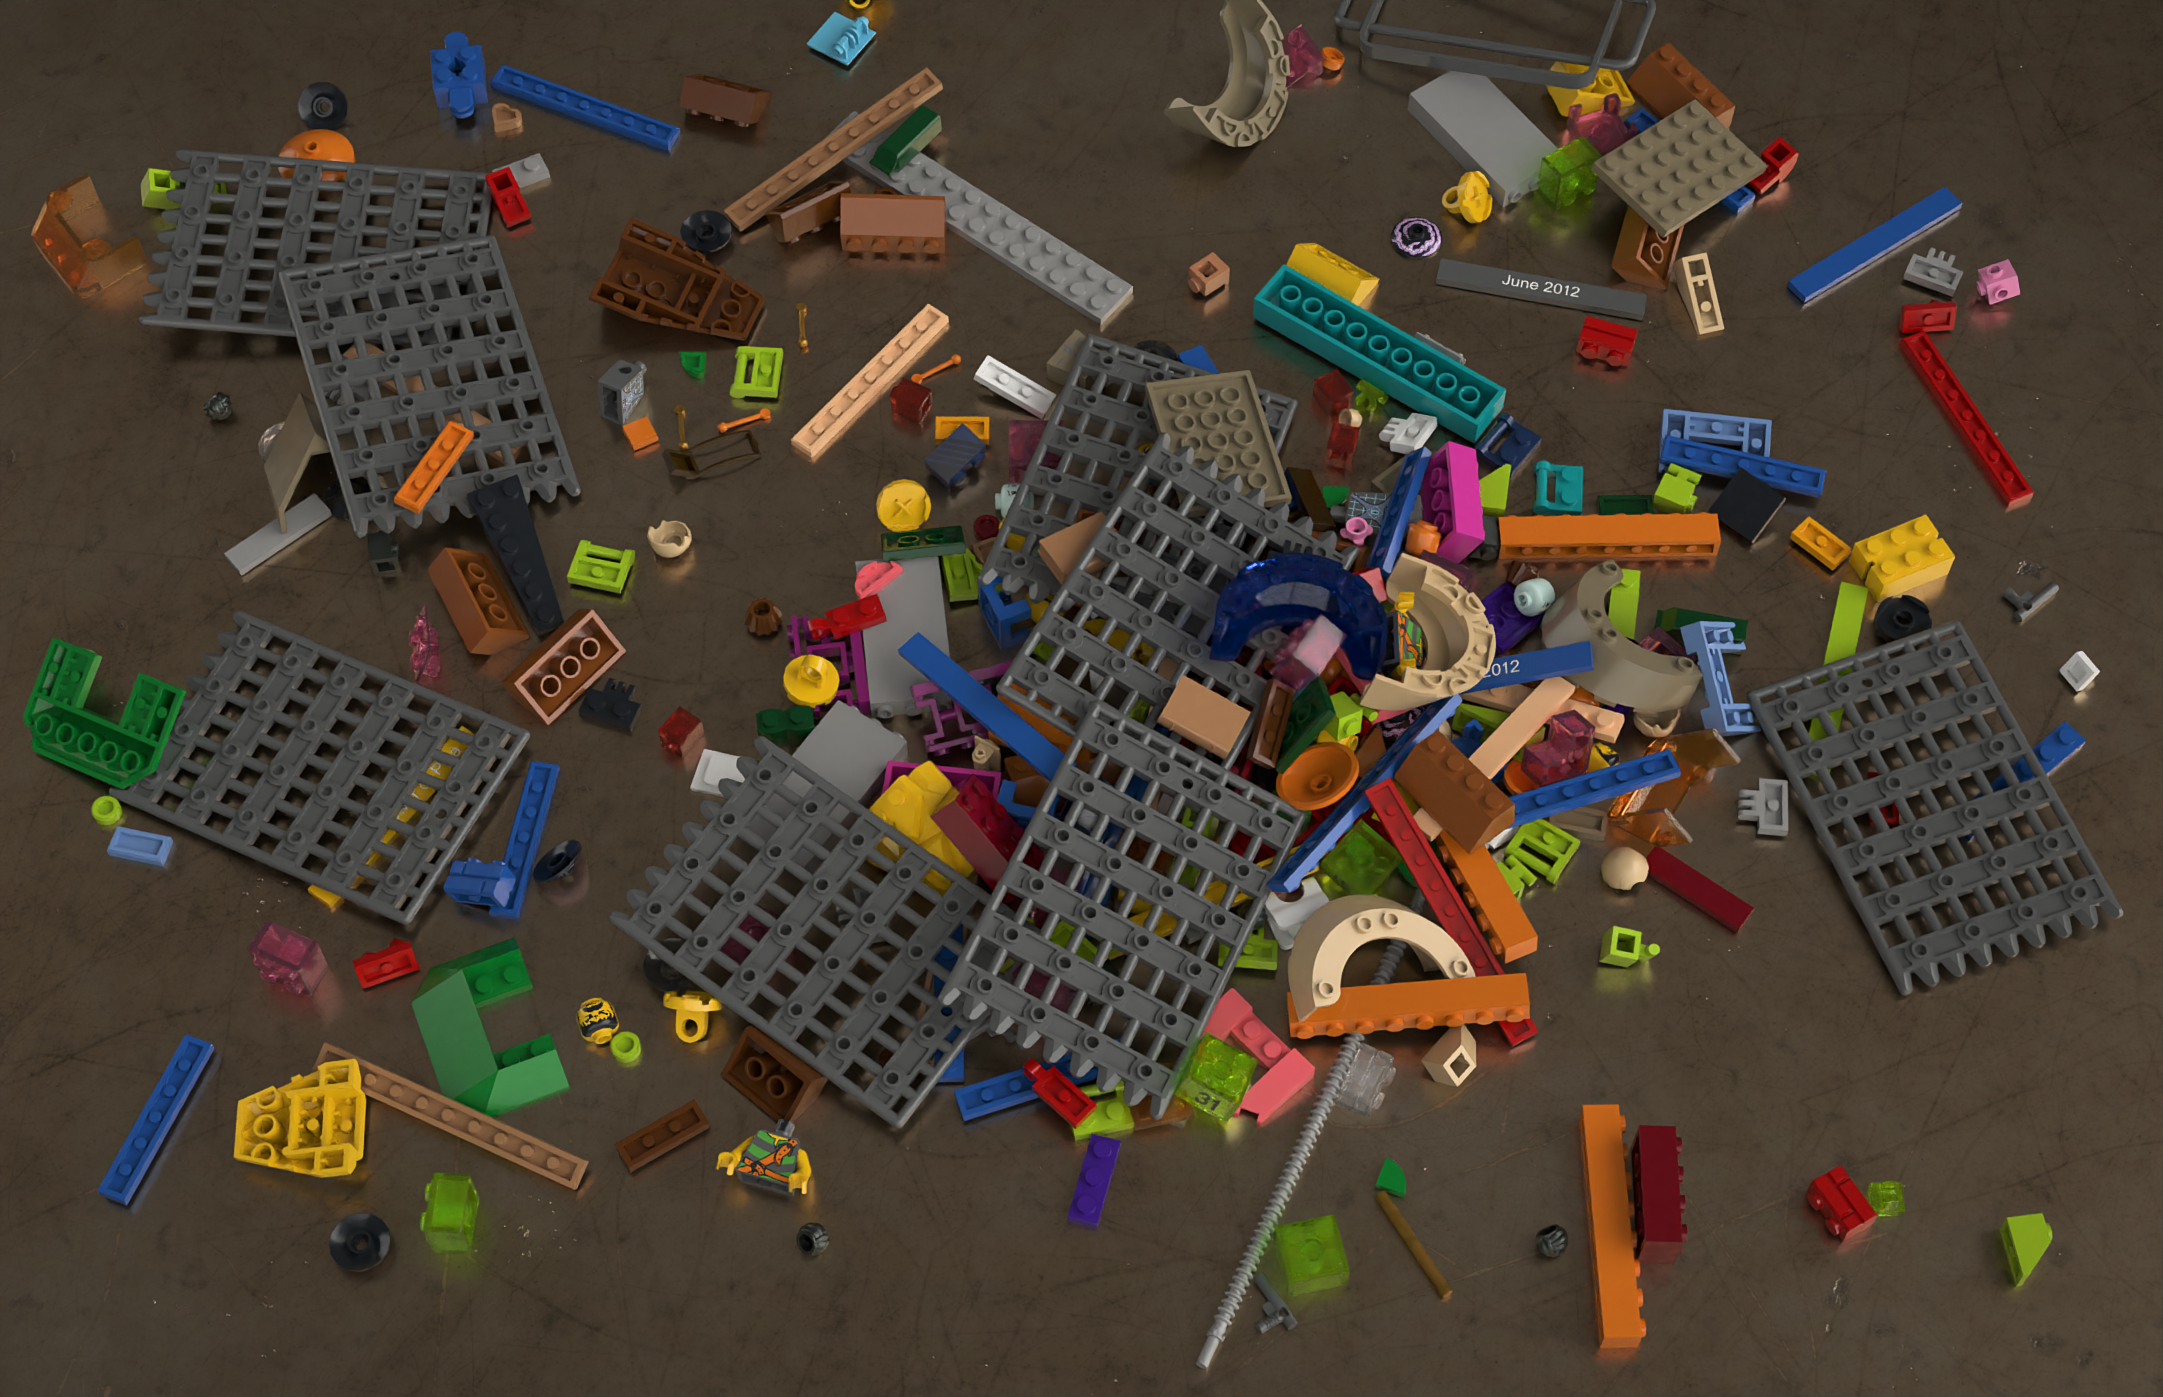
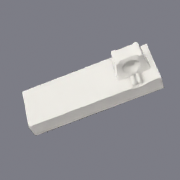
[973,355,1056,419]

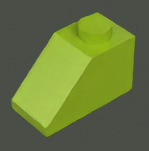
[1479,464,1511,517]
[1999,1213,2052,1286]

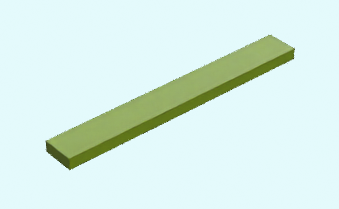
[1808,581,1869,776]

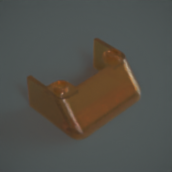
[31,173,148,298]
[1607,728,1741,848]

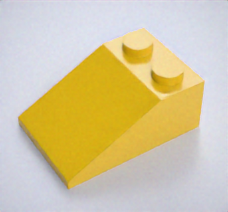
[1546,61,1635,118]

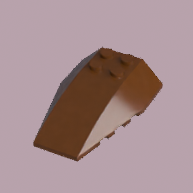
[589,218,766,341]

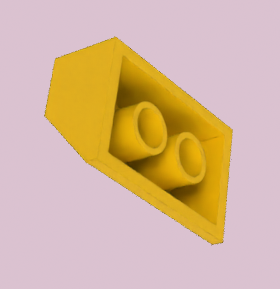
[1286,243,1379,306]

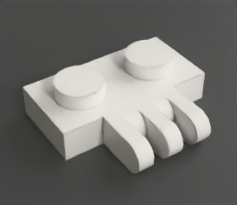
[1379,413,1438,455]

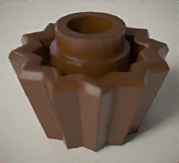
[1505,560,1540,589]
[744,598,783,636]

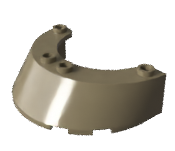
[1163,0,1290,147]
[1540,560,1703,713]

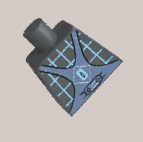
[598,360,647,426]
[1330,492,1392,548]

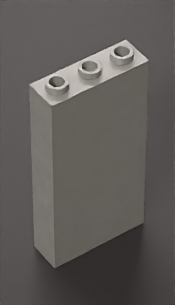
[1408,71,1565,207]
[855,556,953,719]
[738,700,908,874]

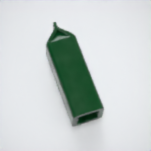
[869,105,942,175]
[1654,607,1748,655]

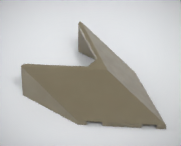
[264,392,388,534]

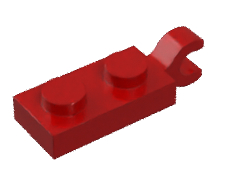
[808,594,887,640]
[1023,1058,1097,1129]

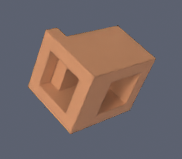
[1188,252,1230,296]

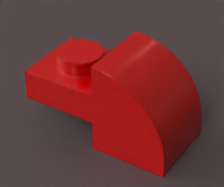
[1747,137,1798,195]
[485,167,531,228]

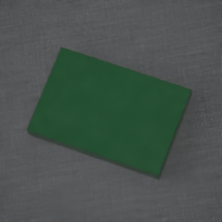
[880,525,966,562]
[1275,676,1336,774]

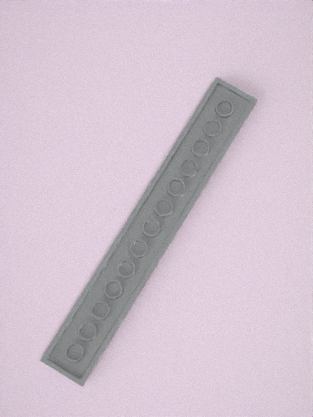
[822,111,1133,326]

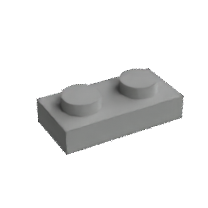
[492,153,550,188]

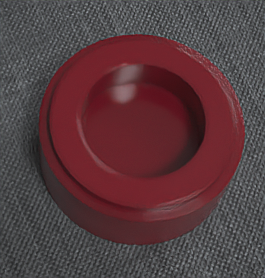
[973,515,1000,541]

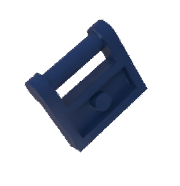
[1473,413,1542,479]

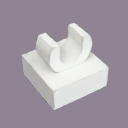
[2059,651,2100,691]

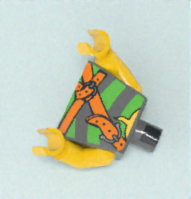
[1374,591,1426,681]
[716,1119,811,1196]

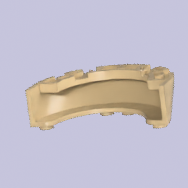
[1360,553,1496,711]
[1288,895,1476,1022]

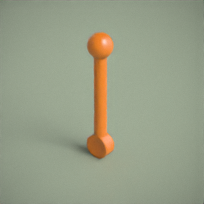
[911,354,961,385]
[717,408,771,433]

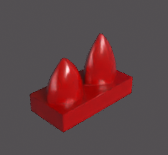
[1899,300,1957,334]
[352,938,419,989]

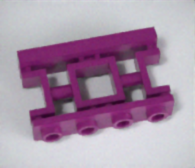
[787,614,871,719]
[910,661,1012,756]

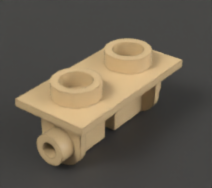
[972,736,1001,772]

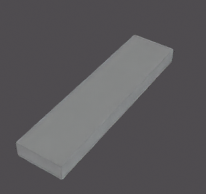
[224,493,332,576]

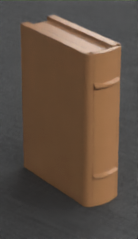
[1037,511,1120,585]
[1157,675,1251,760]

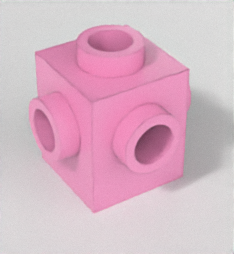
[1976,259,2020,305]

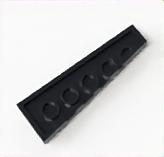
[467,474,564,637]

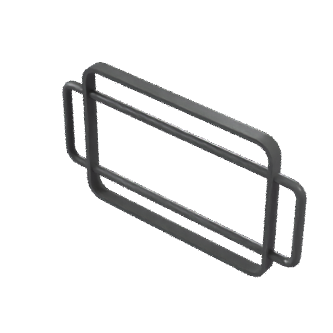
[1334,0,1656,89]

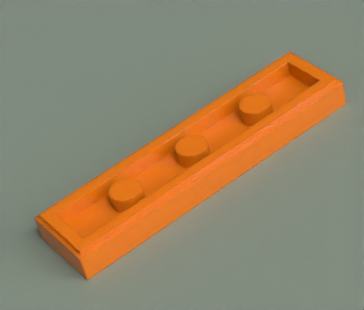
[394,421,474,514]

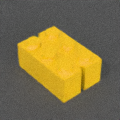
[1849,515,1955,603]

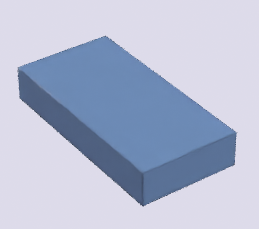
[107,826,173,866]

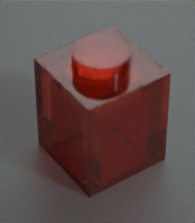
[1313,369,1354,418]
[889,378,933,424]
[1325,422,1360,469]
[658,706,704,758]

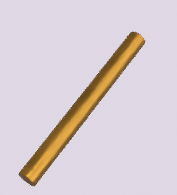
[1375,1190,1453,1298]

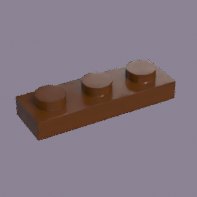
[1246,679,1296,769]
[615,1099,710,1173]

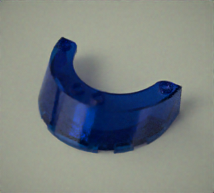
[1209,553,1387,681]

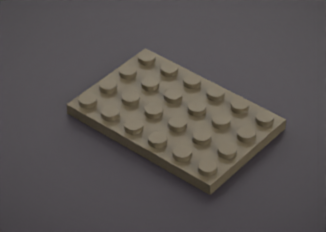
[1591,99,1767,238]
[1145,370,1292,518]

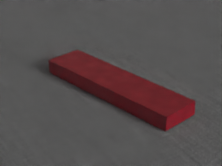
[1646,845,1754,933]

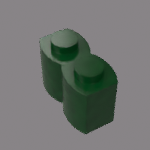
[756,706,815,748]

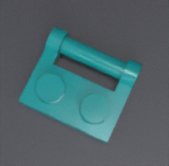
[1533,461,1583,516]

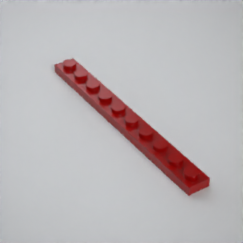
[1364,778,1539,1047]

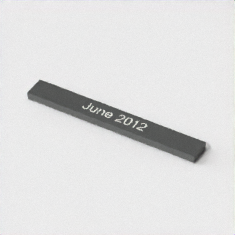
[1436,258,1647,321]

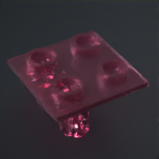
[1281,24,1326,89]
[408,604,441,681]

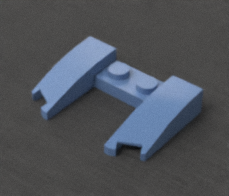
[1658,409,1772,477]
[1680,621,1761,737]

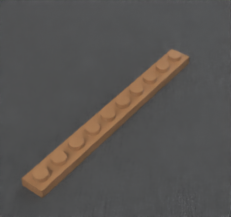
[724,67,943,232]
[312,1042,589,1189]

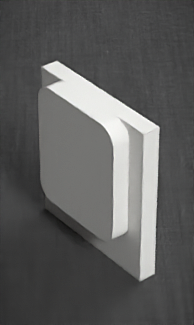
[690,749,745,798]

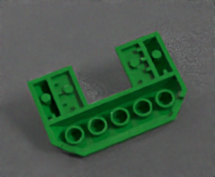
[22,637,186,789]
[411,937,570,1117]

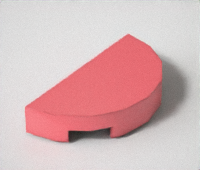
[855,561,903,600]

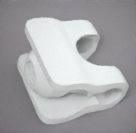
[1264,877,1330,950]

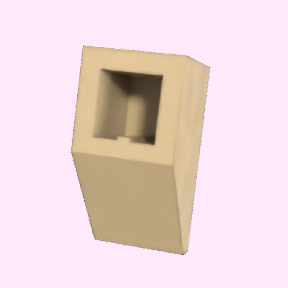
[1421,1024,1476,1087]

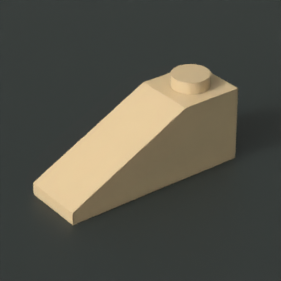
[1673,252,1724,335]

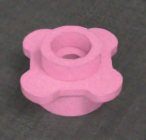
[1340,517,1373,546]

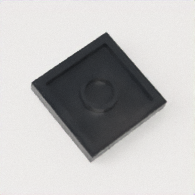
[1708,467,1786,543]

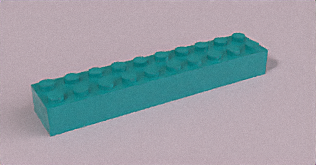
[1253,264,1506,444]

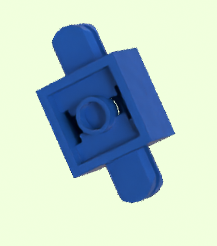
[430,32,489,118]

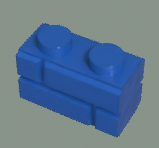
[443,858,516,907]

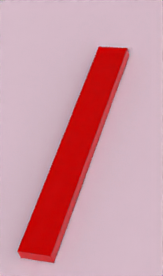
[1900,330,2034,506]

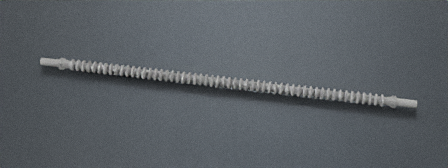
[1196,887,1425,1369]

